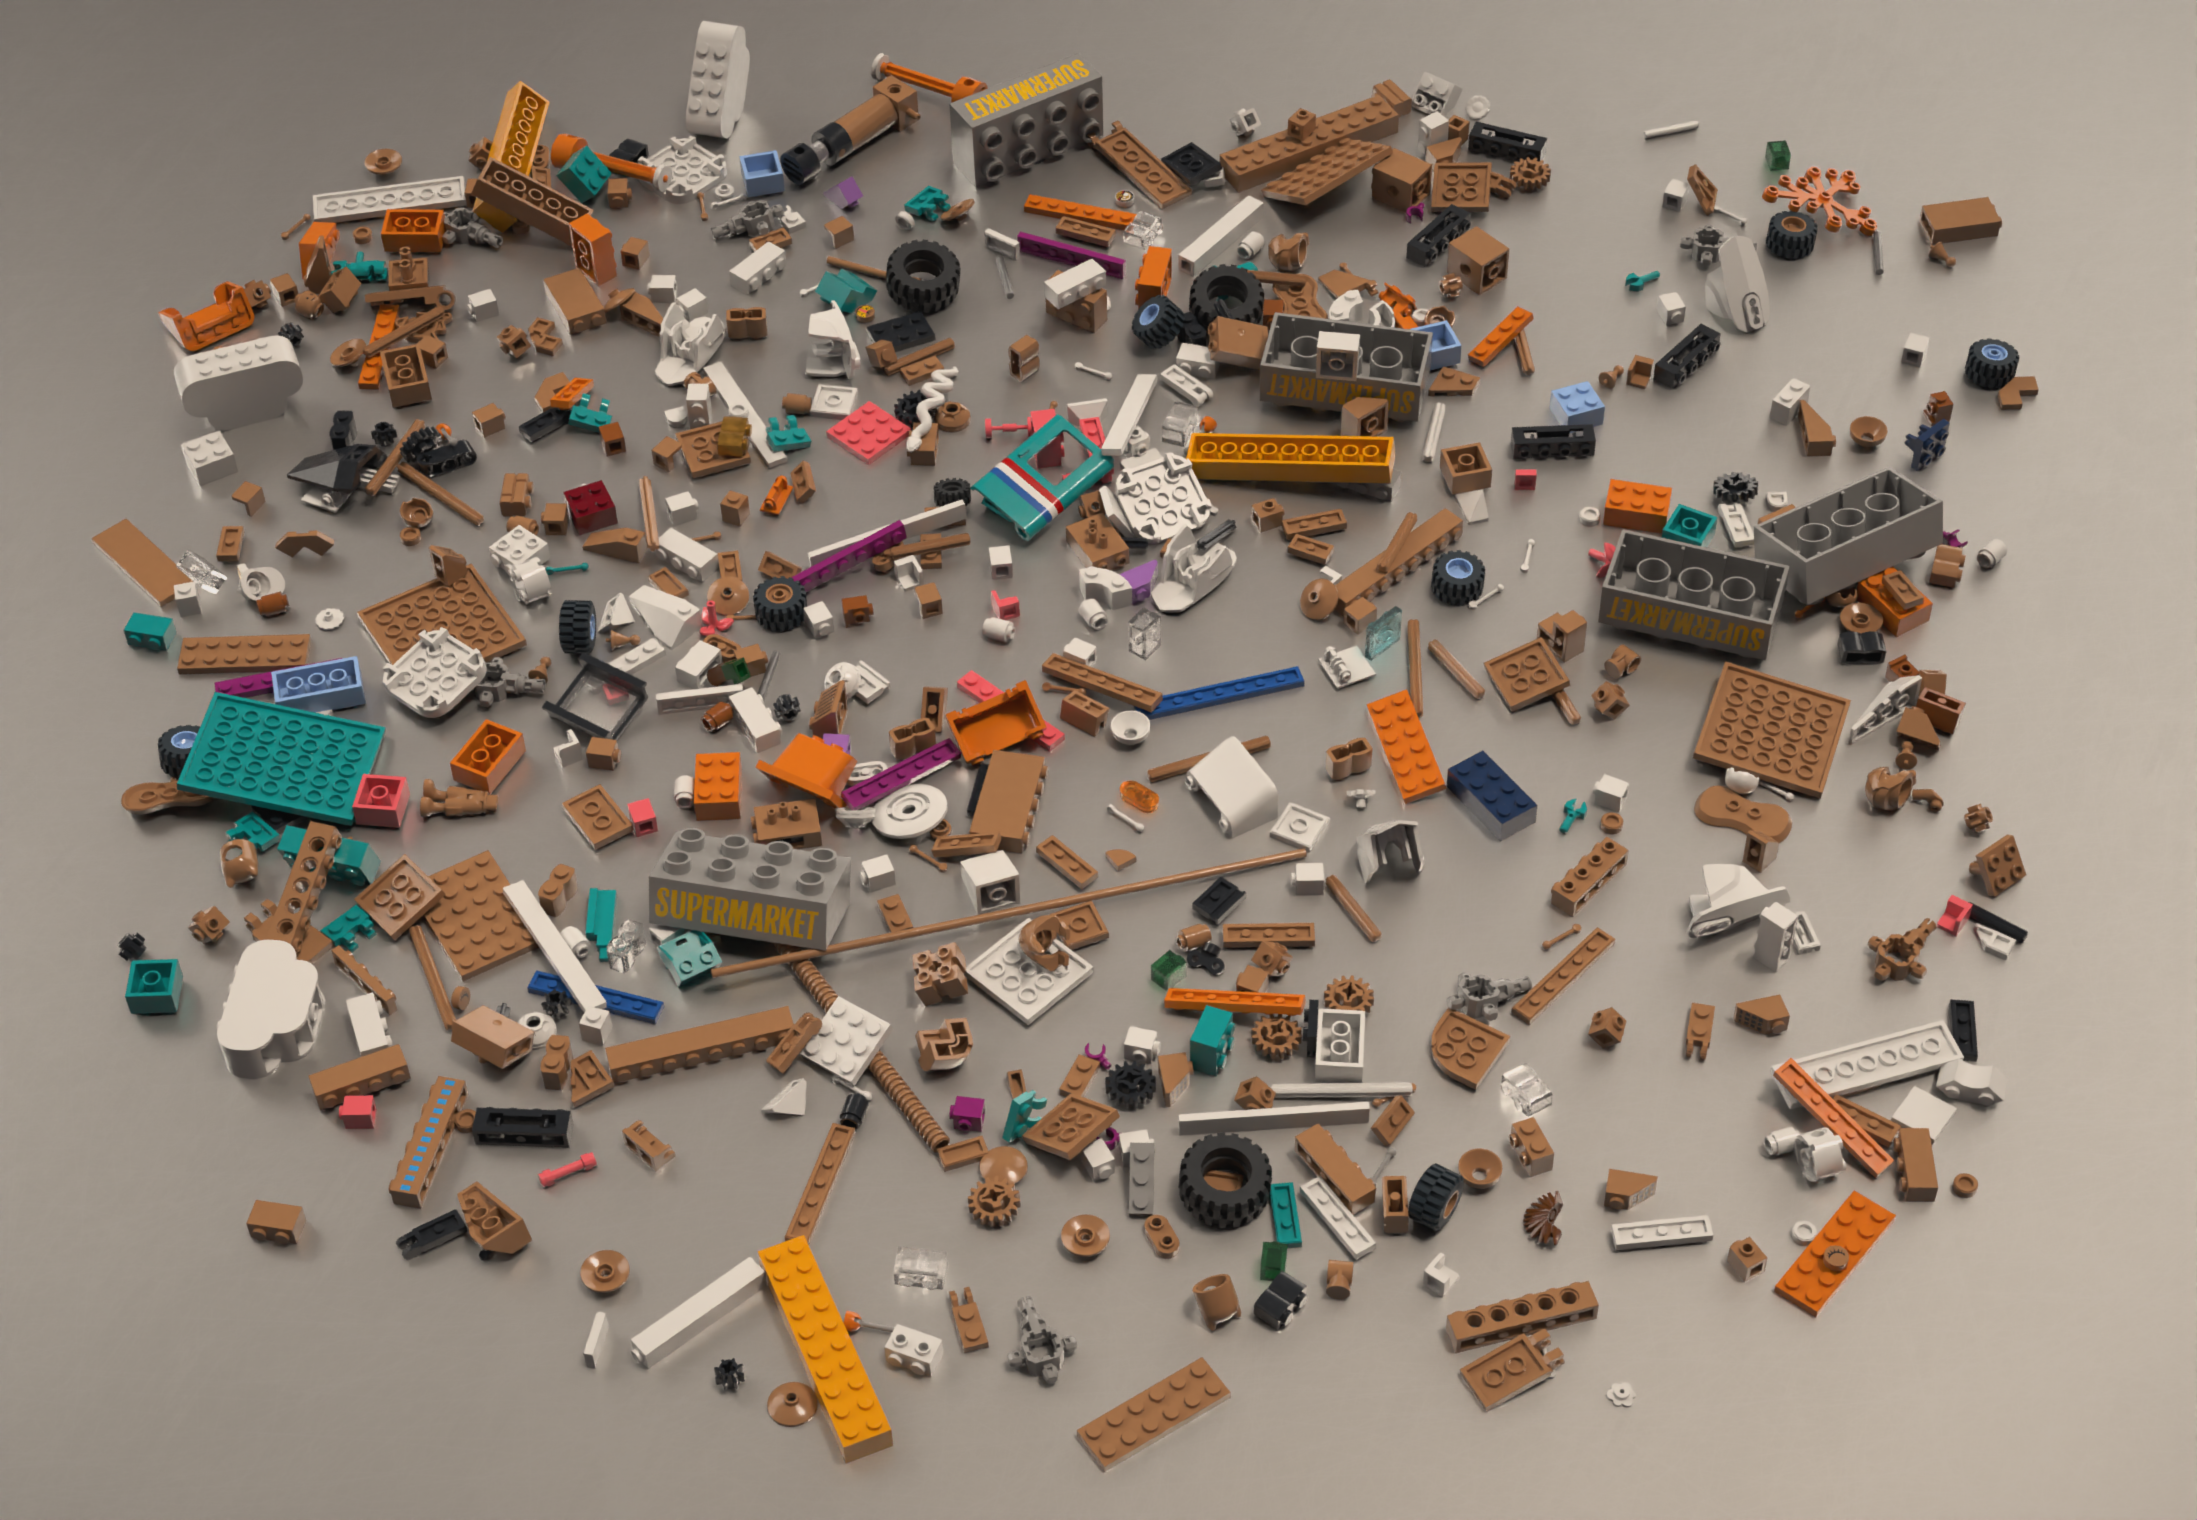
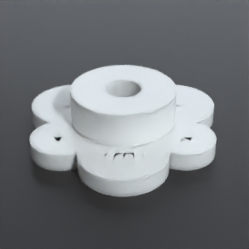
[1606,1382,1636,1407]

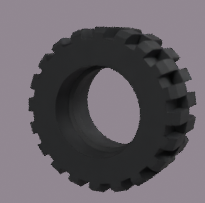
[886,239,961,313]
[1189,264,1264,335]
[1178,1132,1272,1228]

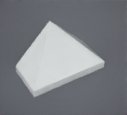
[1067,398,1108,426]
[1455,490,1489,525]
[598,593,635,634]
[761,1078,807,1115]

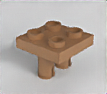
[388,247,428,291]
[1969,835,2026,897]

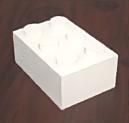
[1315,1009,1365,1083]

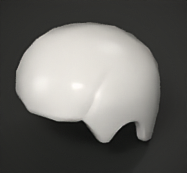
[1725,767,1759,795]

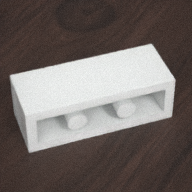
[729,241,787,295]
[1044,259,1106,309]
[655,528,719,583]
[729,687,782,753]
[1754,902,1798,973]
[346,992,393,1057]

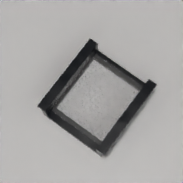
[542,652,648,740]

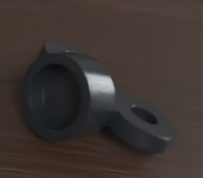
[1187,942,1225,975]

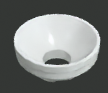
[824,662,861,700]
[1111,710,1150,745]
[836,807,876,828]
[517,1012,557,1050]

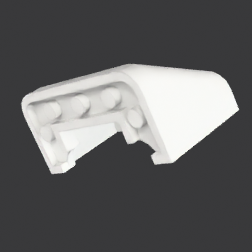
[1185,736,1278,839]

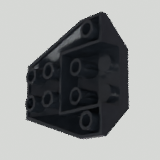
[287,444,387,494]

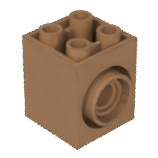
[1371,148,1432,212]
[1447,226,1510,295]

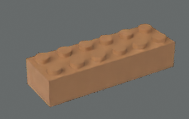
[471,157,594,246]

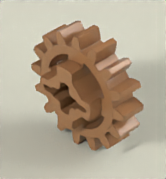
[1510,157,1551,190]
[1324,975,1374,1013]
[1251,1014,1302,1059]
[968,1176,1021,1227]

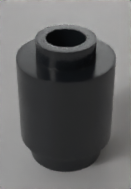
[840,1093,869,1129]

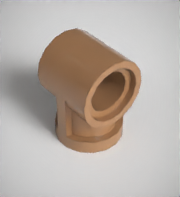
[683,372,716,397]
[1604,644,1641,679]
[1326,1260,1354,1300]

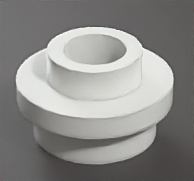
[715,184,734,201]

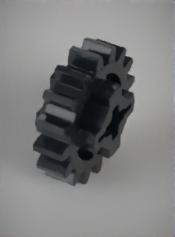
[894,390,938,427]
[400,426,442,463]
[1713,472,1758,503]
[1105,1061,1156,1109]

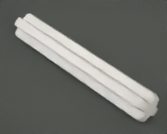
[1423,402,1445,462]

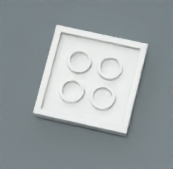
[799,996,894,1086]

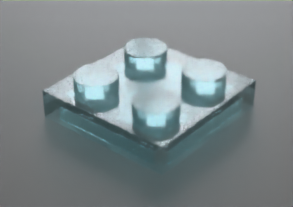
[1365,606,1402,661]

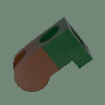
[707,657,751,686]

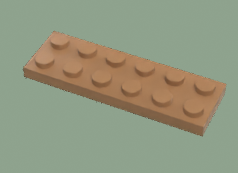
[177,634,311,674]
[1077,1357,1231,1472]

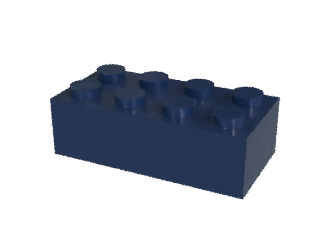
[1446,750,1538,842]

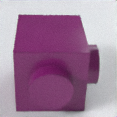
[949,1096,986,1132]

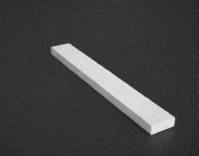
[703,361,787,468]
[1101,374,1158,456]
[808,500,967,567]
[503,880,606,1013]
[1179,1102,1370,1135]

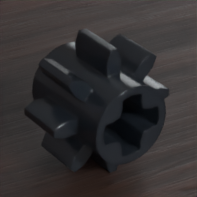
[278,322,304,347]
[371,422,397,447]
[773,694,801,721]
[117,933,147,961]
[541,989,572,1019]
[714,1358,745,1391]

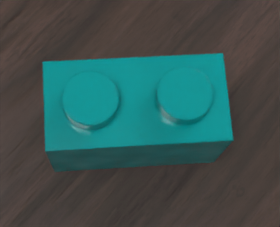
[123,612,177,651]

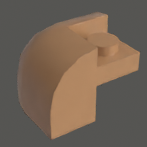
[915,1018,973,1071]

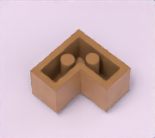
[1537,610,1587,663]

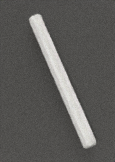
[1271,1082,1413,1098]

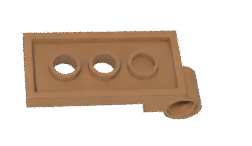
[365,285,456,310]

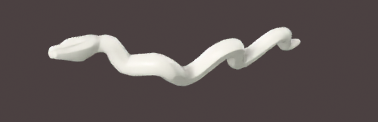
[906,367,959,452]

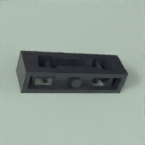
[1468,122,1548,161]
[1406,204,1471,267]
[1653,323,1721,389]
[1511,424,1596,459]
[472,1107,574,1148]

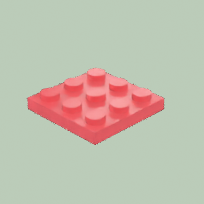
[826,401,912,465]

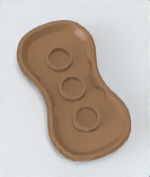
[1272,274,1328,319]
[121,781,214,815]
[1694,786,1792,843]

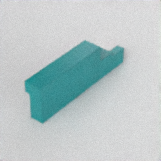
[586,888,617,962]

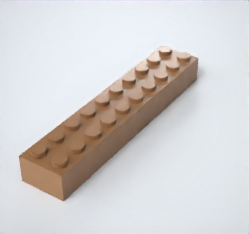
[1219,95,1399,193]

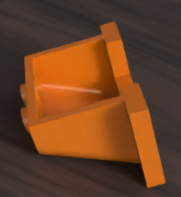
[755,733,857,808]

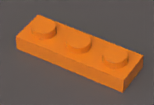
[550,378,594,410]

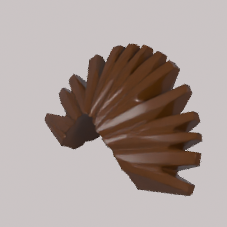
[1523,1191,1563,1246]

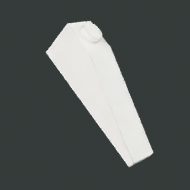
[629,585,702,650]
[1848,675,1922,745]

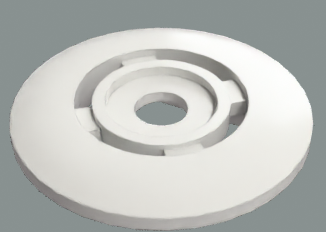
[872,784,948,839]

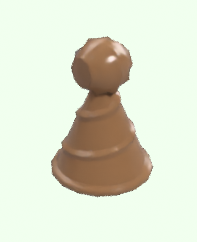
[1928,242,1956,267]
[1598,365,1624,389]
[606,630,641,651]
[528,657,551,683]
[1895,741,1917,770]

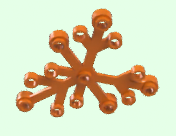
[1762,166,1877,236]

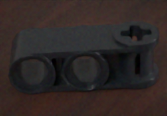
[417,440,477,479]

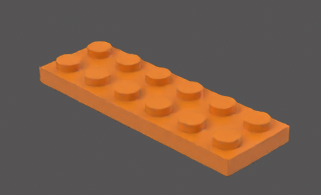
[1366,689,1447,804]
[1774,1190,1896,1317]

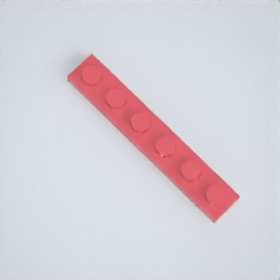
[957,670,1065,751]

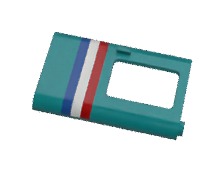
[970,415,1114,541]

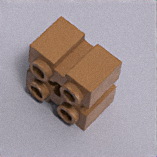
[912,942,968,1006]

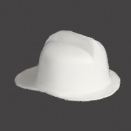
[237,567,285,601]

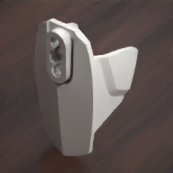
[1705,236,1770,332]
[806,300,861,379]
[655,303,727,386]
[1151,524,1237,613]
[1357,820,1425,884]
[1686,864,1790,938]

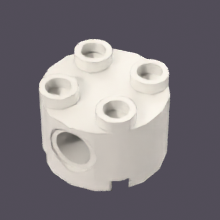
[508,557,552,604]
[1794,1127,1847,1182]

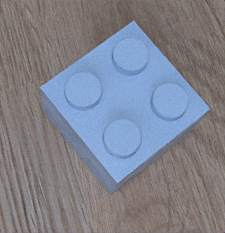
[739,150,785,197]
[1410,320,1462,370]
[1549,381,1605,433]

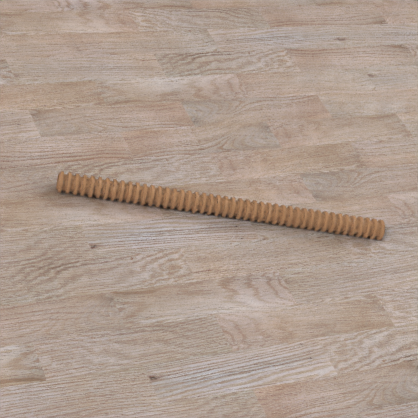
[771,942,950,1153]

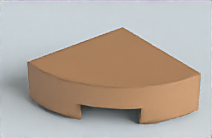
[1105,849,1136,871]

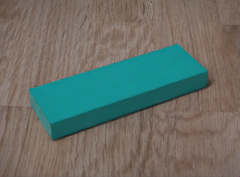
[1270,1182,1302,1249]

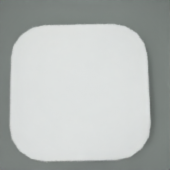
[637,136,727,204]
[1114,452,1211,544]
[383,627,487,718]

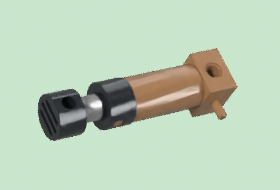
[780,75,921,185]

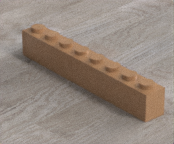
[1334,508,1463,616]
[605,1006,793,1083]

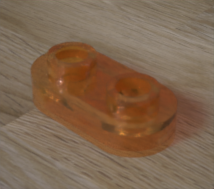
[1120,780,1159,813]

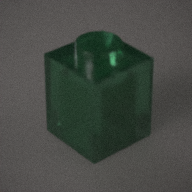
[1765,140,1791,171]
[1151,950,1187,992]
[1260,1241,1288,1281]

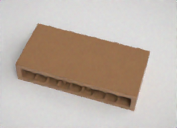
[969,750,1048,853]

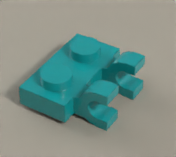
[904,186,951,221]
[568,393,612,433]
[766,415,812,452]
[225,811,280,854]
[320,905,377,952]
[1002,1090,1048,1143]

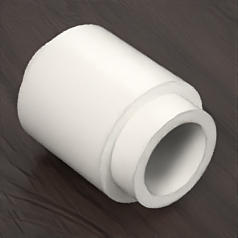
[1237,232,1265,259]
[1977,539,2007,568]
[1079,599,1108,630]
[982,617,1016,642]
[674,775,695,809]
[560,926,591,959]
[1764,1126,1800,1156]

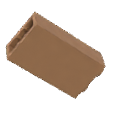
[1919,197,2002,245]
[543,268,606,335]

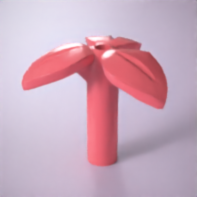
[1588,543,1616,578]
[699,600,734,636]

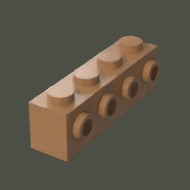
[1551,837,1629,917]
[308,1044,411,1110]
[1294,1123,1376,1215]

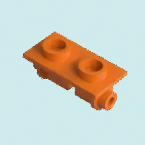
[1379,283,1417,316]
[760,475,793,515]

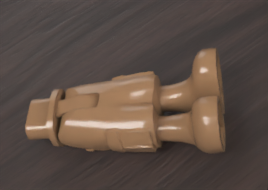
[420,779,498,817]

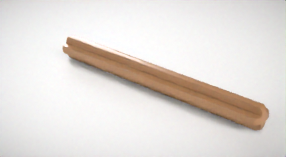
[365,419,425,496]
[397,462,484,526]
[639,476,660,552]
[1407,619,1423,718]
[1147,735,1271,782]
[409,925,456,1031]

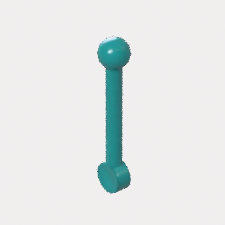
[545,563,589,575]

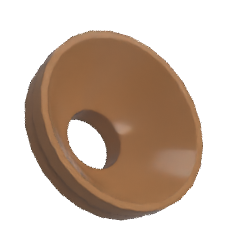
[934,401,971,432]
[1850,416,1888,448]
[1458,1148,1503,1189]

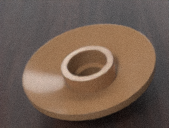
[364,149,402,174]
[940,199,975,222]
[604,288,636,313]
[330,339,366,367]
[707,577,749,616]
[1300,579,1338,620]
[1840,603,1883,634]
[1061,1214,1110,1257]
[580,1250,630,1293]
[767,1382,818,1427]

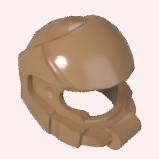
[1268,233,1310,272]
[1865,767,1916,811]

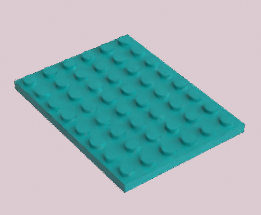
[177,692,386,826]

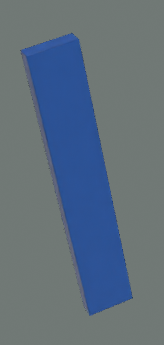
[527,970,665,1024]

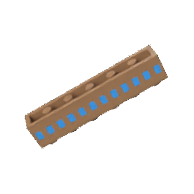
[389,1076,469,1209]

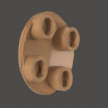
[980,1146,1028,1185]

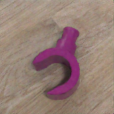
[1406,202,1425,224]
[1943,529,1968,548]
[1085,1043,1112,1070]
[1096,1127,1119,1151]

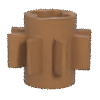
[1439,273,1463,298]
[1964,803,1993,832]

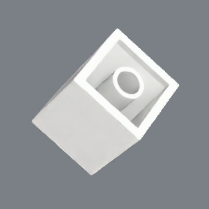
[960,850,1020,915]

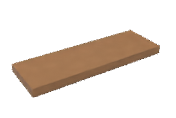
[1095,128,1192,209]
[91,519,194,607]

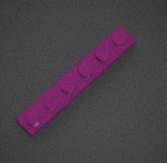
[1017,231,1126,279]
[792,520,907,592]
[214,658,342,698]
[841,738,962,810]

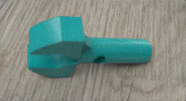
[1625,271,1660,292]
[1559,799,1587,834]

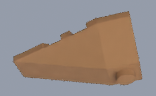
[457,1181,532,1254]

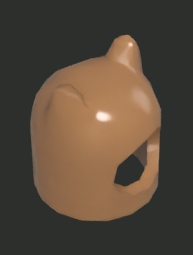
[219,839,259,888]
[1192,1274,1241,1331]

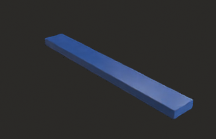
[1134,666,1305,720]

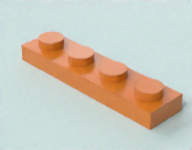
[1468,306,1534,367]

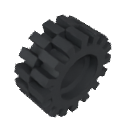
[934,478,971,507]

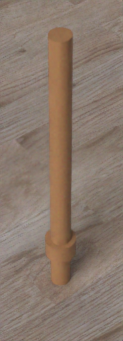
[827,256,921,280]

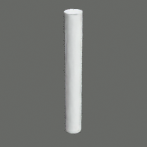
[1644,121,1699,139]

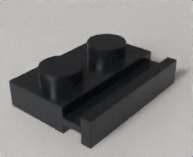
[1192,877,1246,925]
[1303,999,1319,1058]

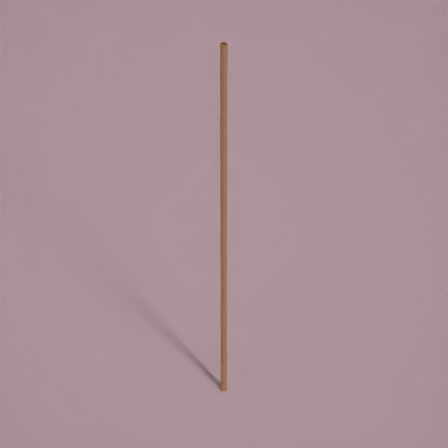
[711,848,1307,978]

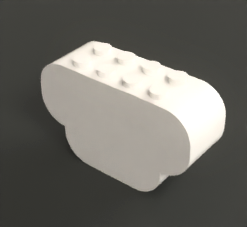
[686,21,750,139]
[174,336,303,430]
[216,940,326,1079]

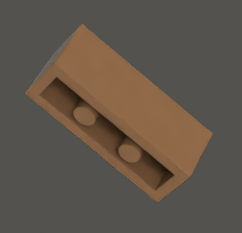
[1893,1128,1938,1202]

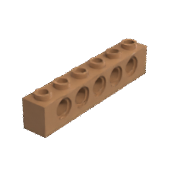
[265,821,342,955]
[1446,1281,1599,1354]

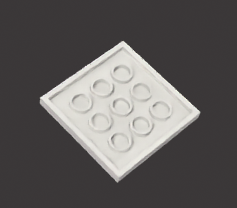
[964,918,1093,1025]

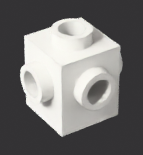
[1229,107,1261,136]
[1123,426,1150,458]

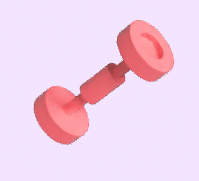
[985,417,1031,439]

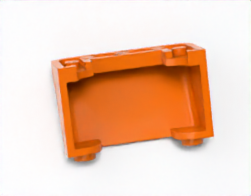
[158,281,255,351]
[945,680,1047,766]

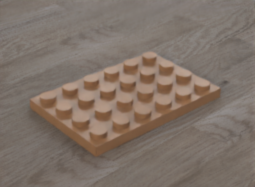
[1261,138,1393,205]
[423,850,539,981]

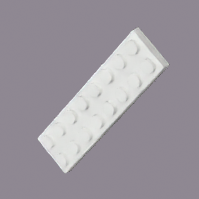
[313,176,467,223]
[1770,1020,1964,1109]

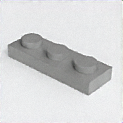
[1129,1142,1154,1216]

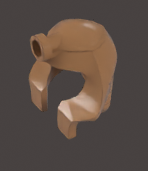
[1018,915,1070,971]

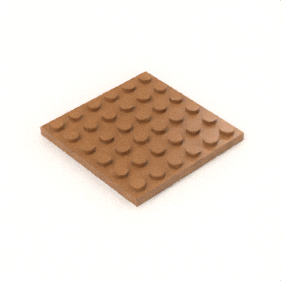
[357,564,527,665]
[1693,661,1851,799]

